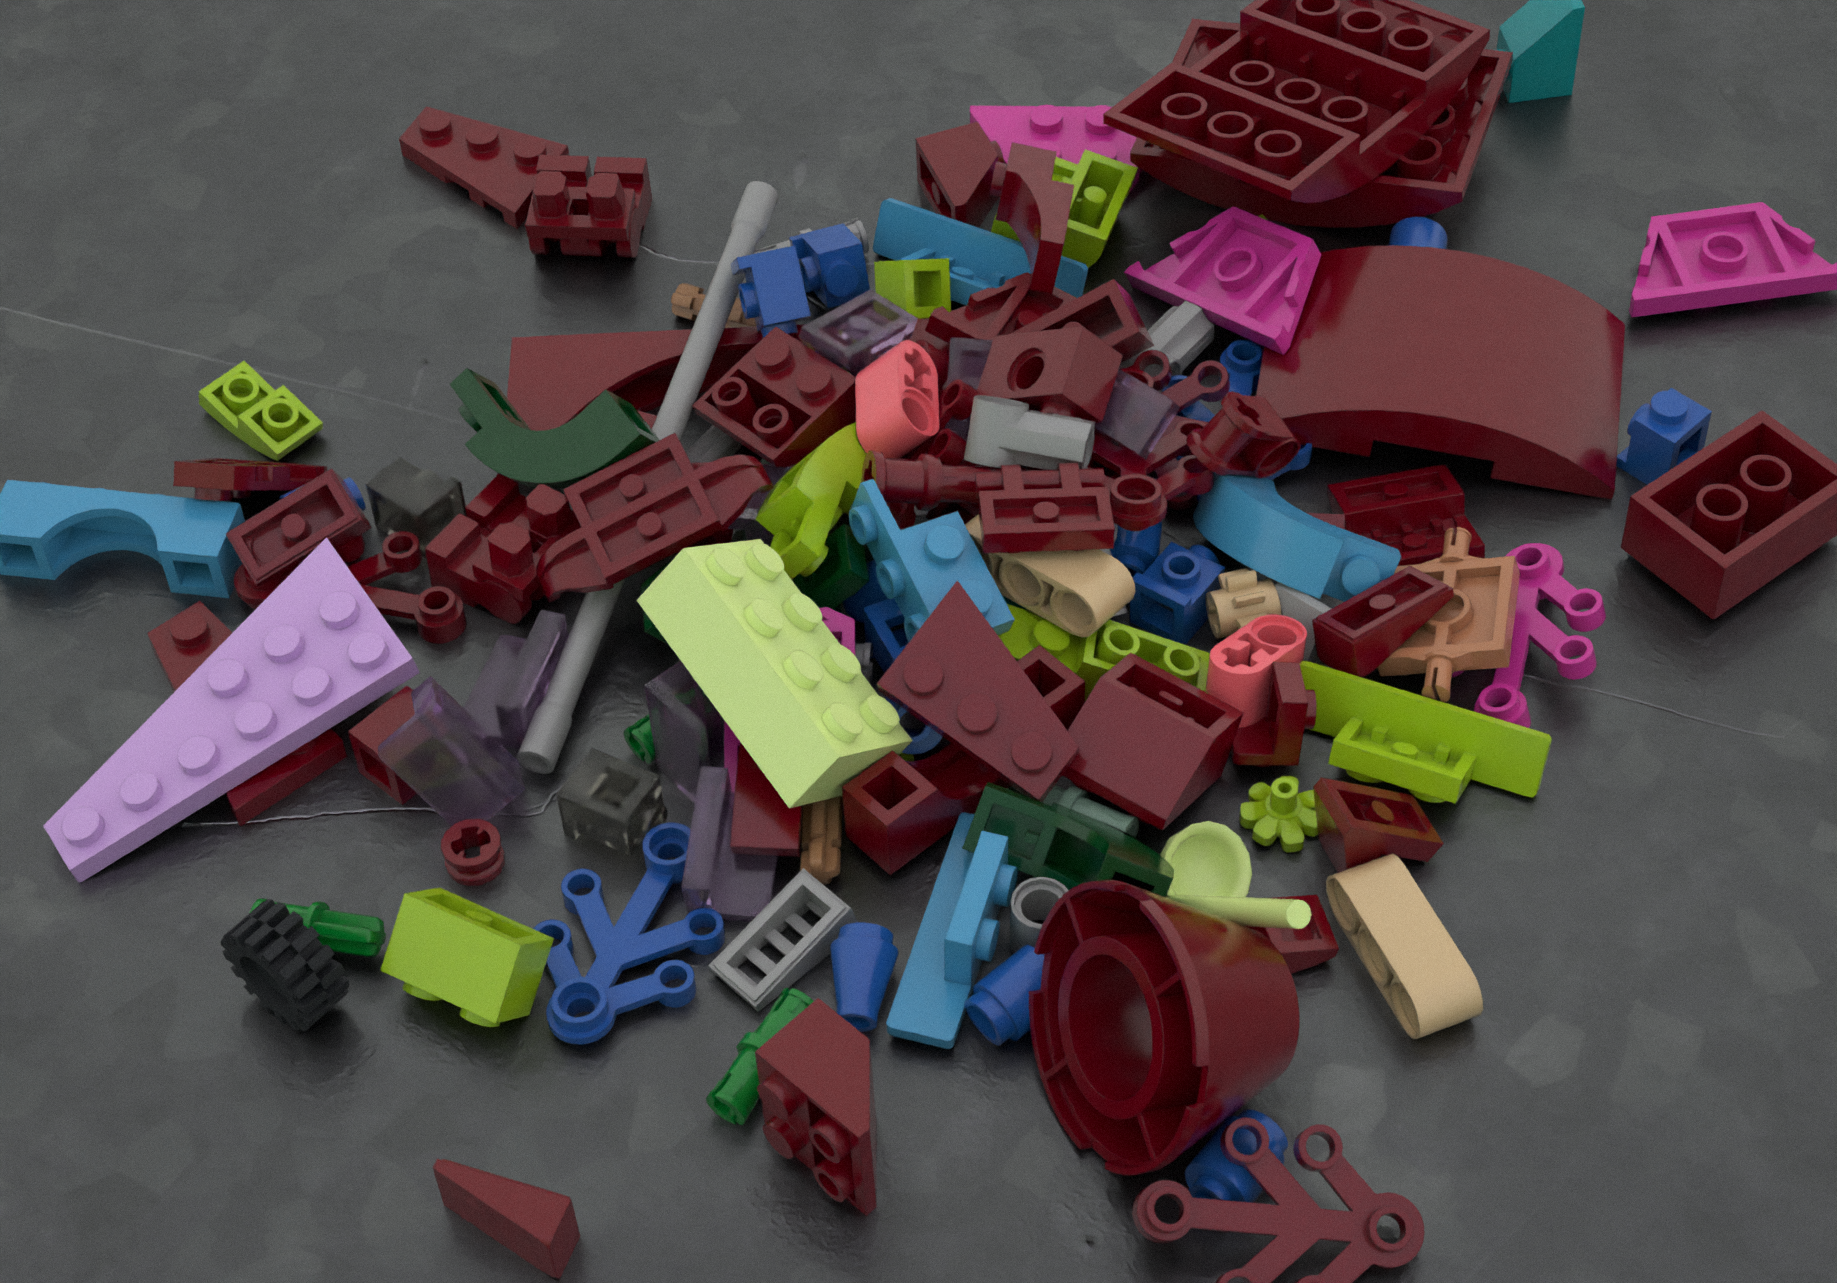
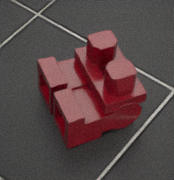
[525,155,652,258]
[425,473,581,623]

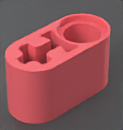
[855,340,940,459]
[1205,614,1307,728]

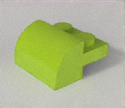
[991,149,1138,268]

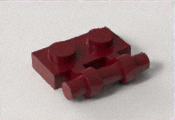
[975,462,1115,553]

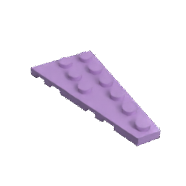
[43,537,420,884]

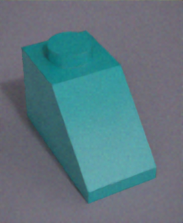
[1495,0,1585,103]

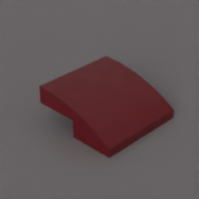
[1327,464,1485,566]

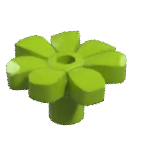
[1239,776,1318,853]

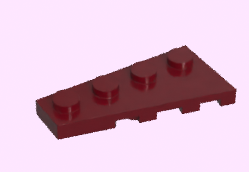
[147,601,347,826]

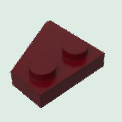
[925,272,1077,363]
[173,458,327,501]

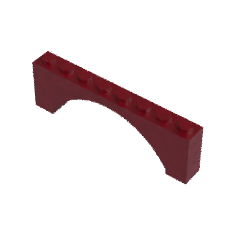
[507,319,985,440]

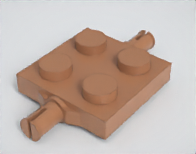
[1377,527,1520,703]

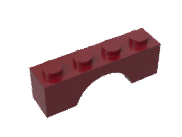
[842,645,1085,875]

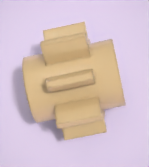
[1206,568,1282,639]

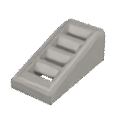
[708,868,858,1012]

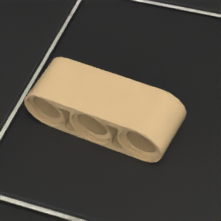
[965,514,1136,637]
[1326,853,1483,1039]

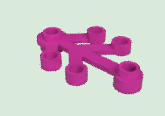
[1452,543,1606,728]

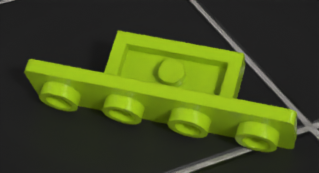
[1299,660,1552,804]

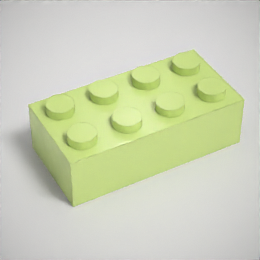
[637,539,913,809]

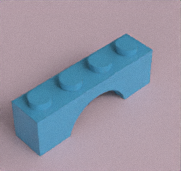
[0,480,245,598]

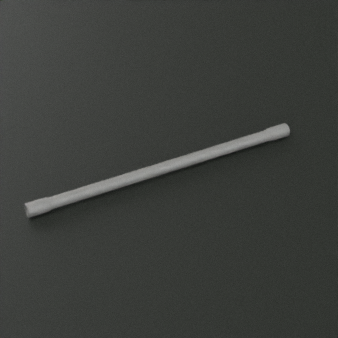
[517,181,779,774]

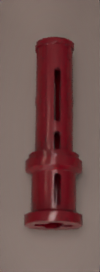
[861,450,1029,511]

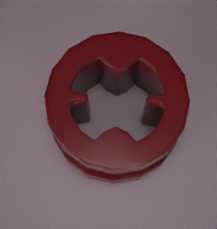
[441,819,505,886]

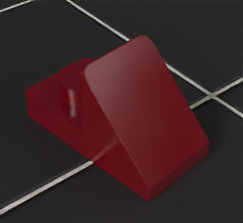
[1313,777,1444,873]

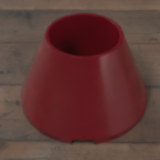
[1029,880,1300,1175]

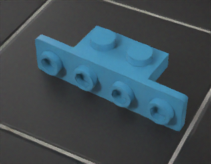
[873,198,1088,306]
[849,479,1015,642]
[886,812,1018,1049]

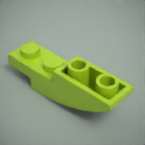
[755,422,867,580]
[998,603,1210,701]

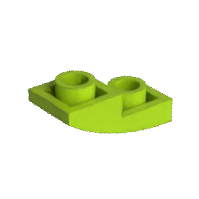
[199,361,323,461]

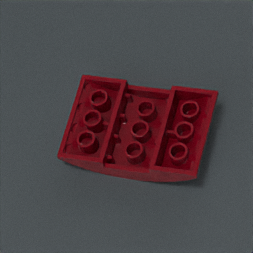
[1103,0,1490,203]
[1130,19,1513,228]
[1256,245,1625,499]

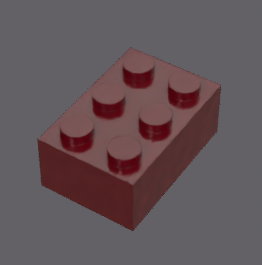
[1621,410,1837,620]

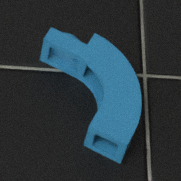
[1193,472,1401,602]

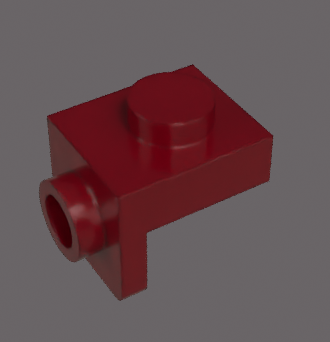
[1230,662,1317,767]

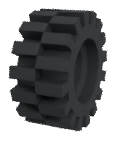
[221,899,350,1031]

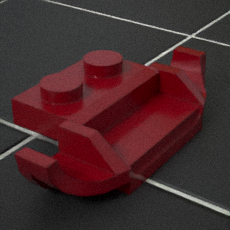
[536,433,774,603]

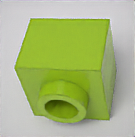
[874,258,951,320]

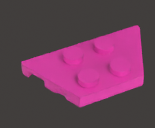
[970,105,1143,194]
[1629,202,1837,318]
[1124,206,1321,355]

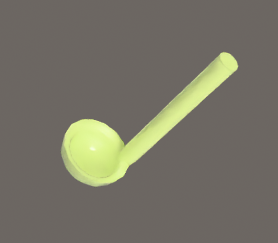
[1160,821,1311,929]

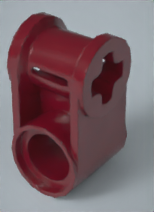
[1186,391,1301,479]

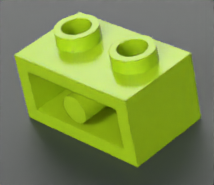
[380,887,554,1027]

